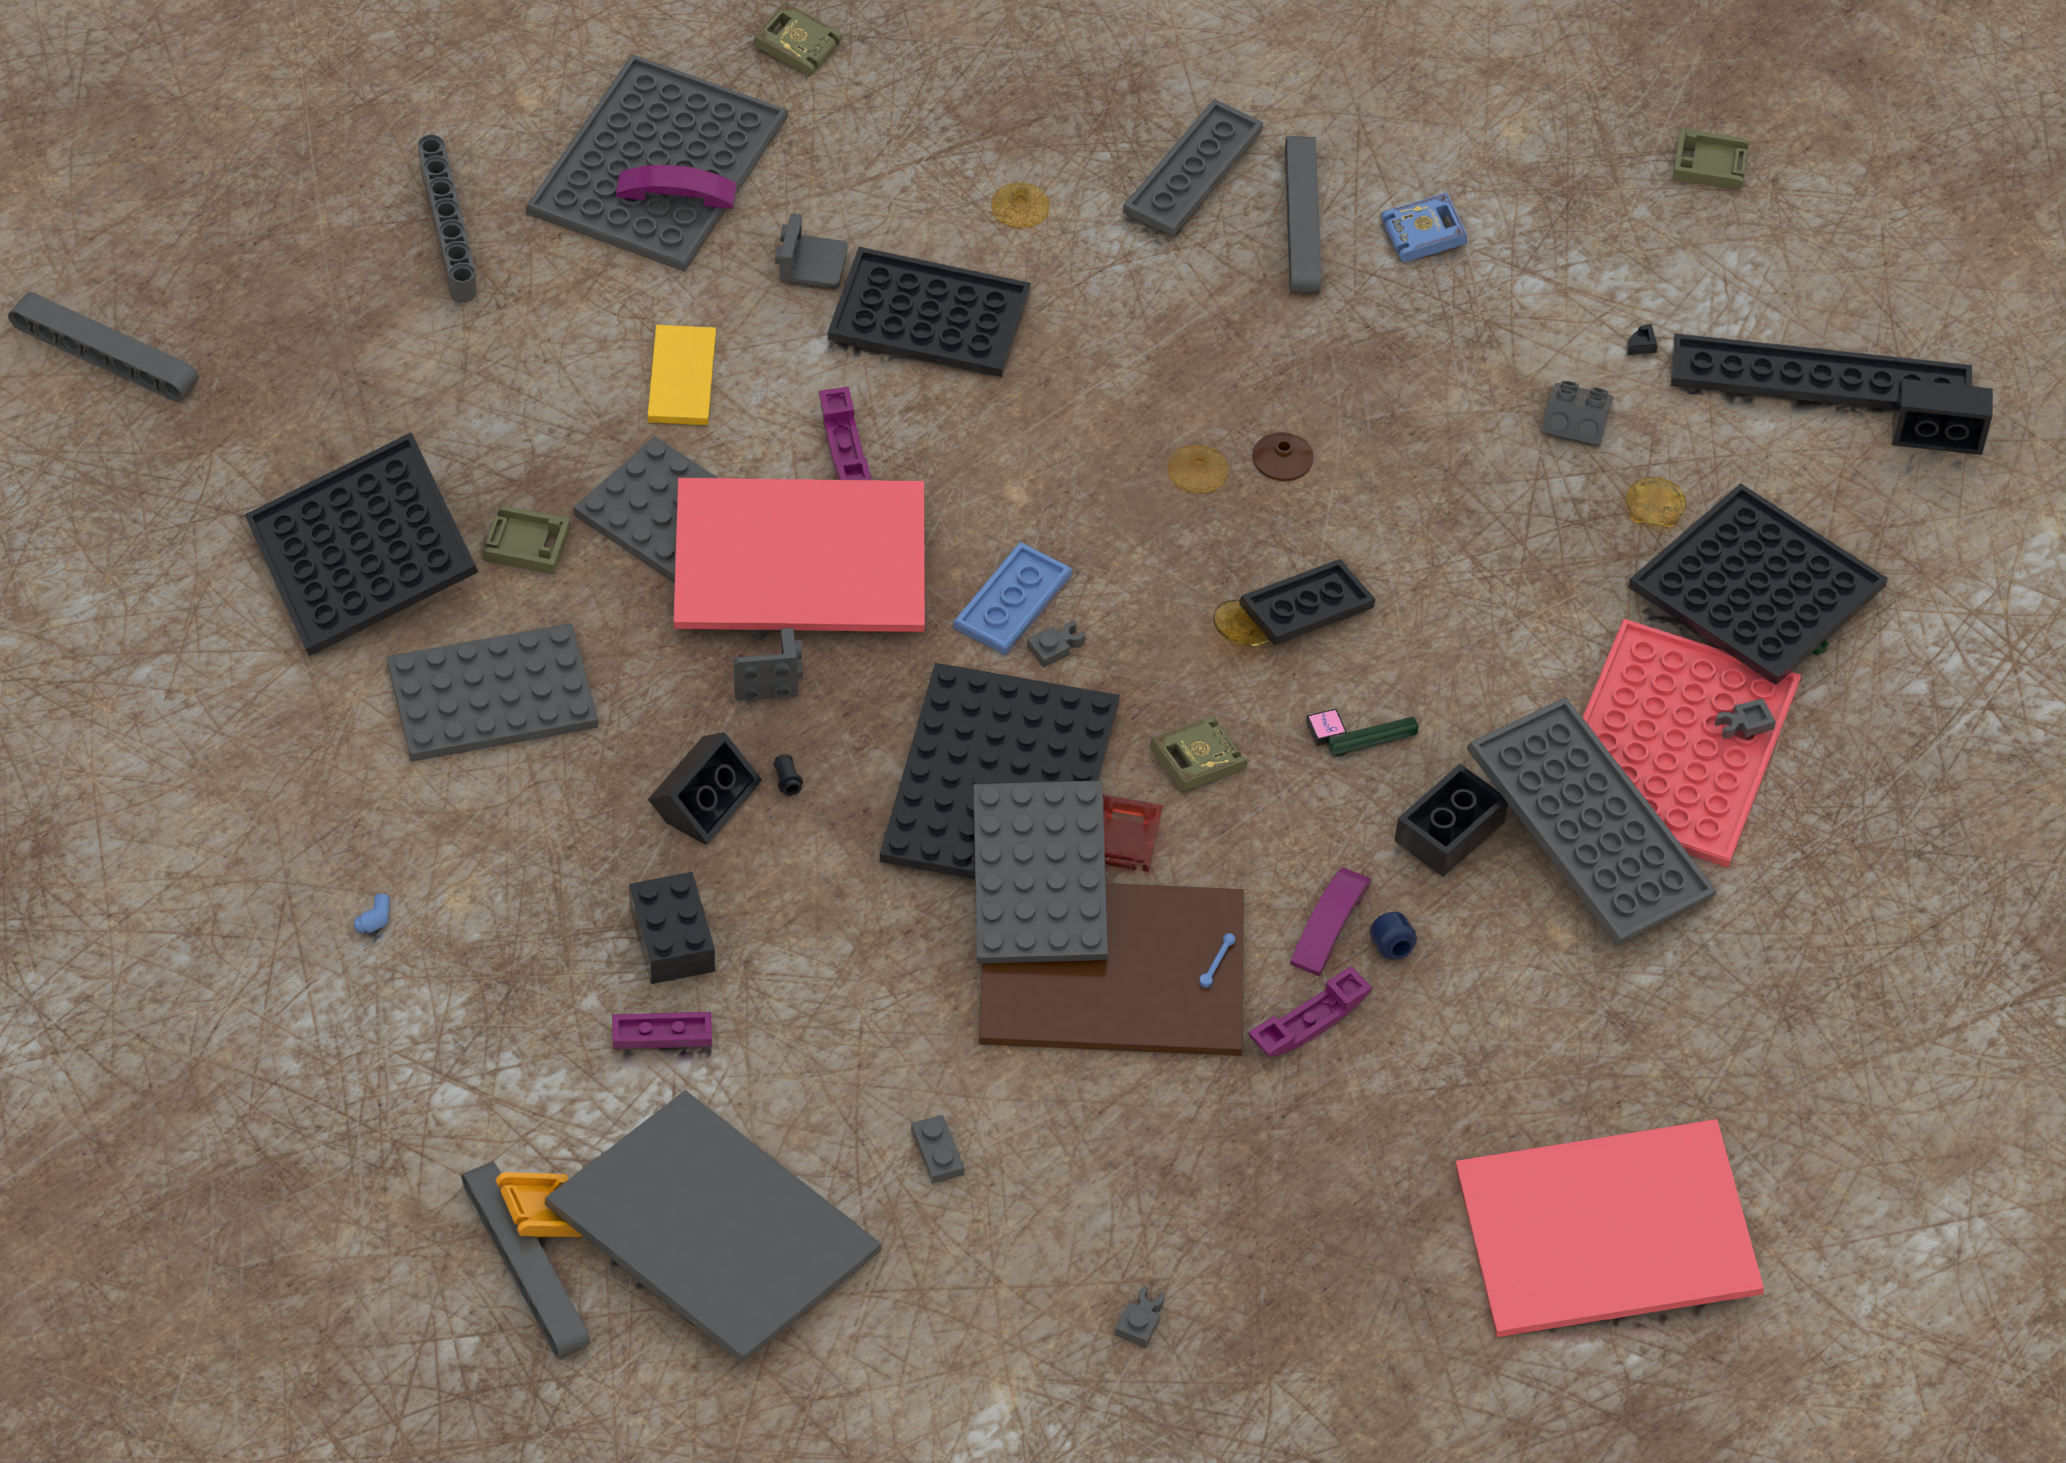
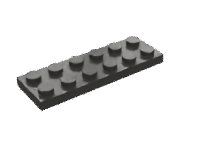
[1123,99,1264,237]

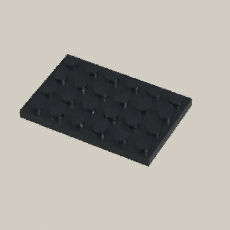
[828,247,1031,377]

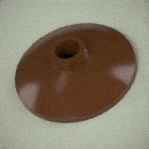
[1253,432,1313,481]

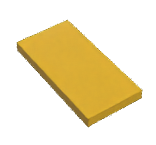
[648,325,716,425]

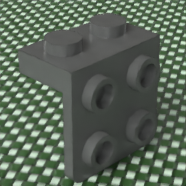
[775,213,848,288]
[1541,381,1614,446]
[733,628,803,701]

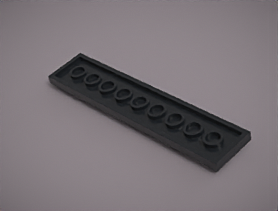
[1671,333,1972,410]

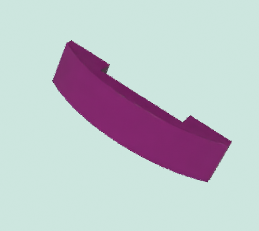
[616,165,737,209]
[819,387,872,480]
[1290,867,1372,976]
[1249,966,1372,1057]

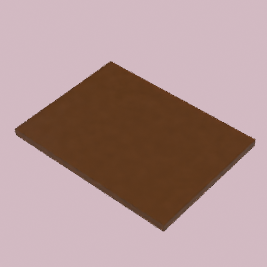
[979,883,1244,1056]

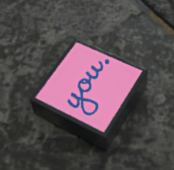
[1306,709,1347,746]

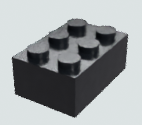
[1892,379,1993,455]
[1395,764,1508,877]
[629,872,715,984]

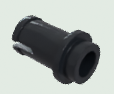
[773,754,803,796]

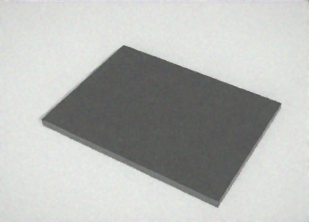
[526,54,788,272]
[545,1090,882,1364]

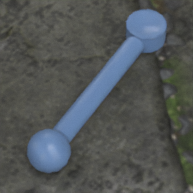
[1199,933,1236,988]

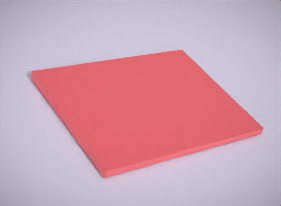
[674,478,925,632]
[1582,618,1801,867]
[1456,1119,1764,1337]

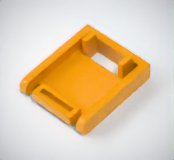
[495,1172,583,1238]

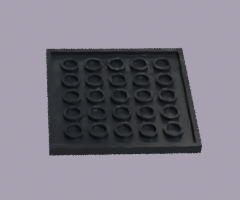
[245,432,479,656]
[1628,483,1888,685]

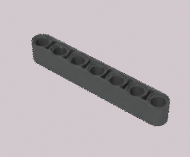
[418,134,477,302]
[1285,136,1321,293]
[8,292,199,402]
[461,1161,590,1358]

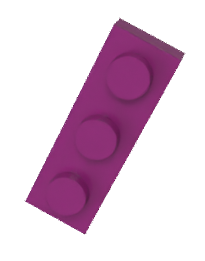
[612,1012,712,1049]

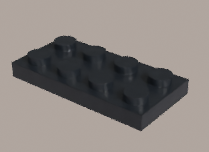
[1239,559,1376,645]

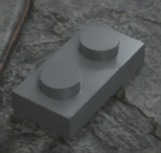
[911,1115,964,1184]

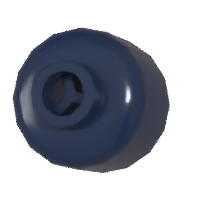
[1370,911,1417,960]

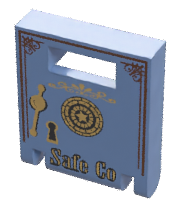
[1381,193,1467,262]

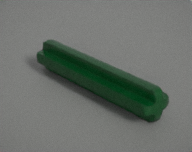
[1328,717,1419,755]

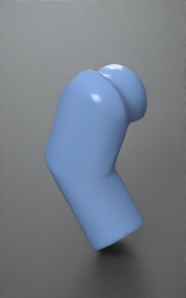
[354,894,390,933]

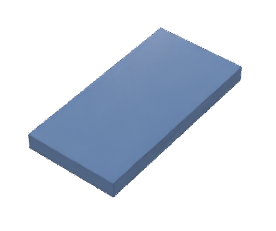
[953,542,1072,656]

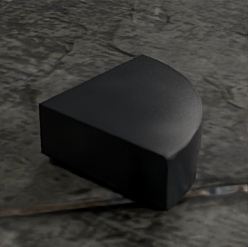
[1627,324,1658,355]

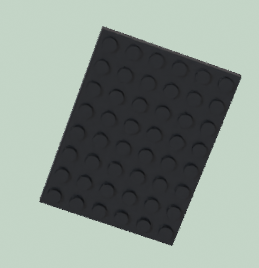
[880,663,1120,879]

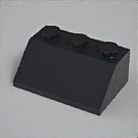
[648,732,762,844]

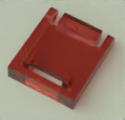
[1103,794,1163,873]

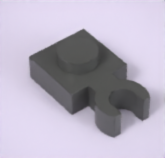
[1027,621,1086,667]
[1715,698,1776,739]
[1115,1286,1164,1348]

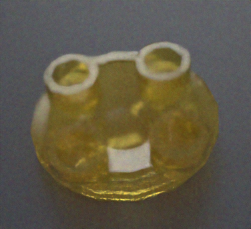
[1626,477,1686,527]

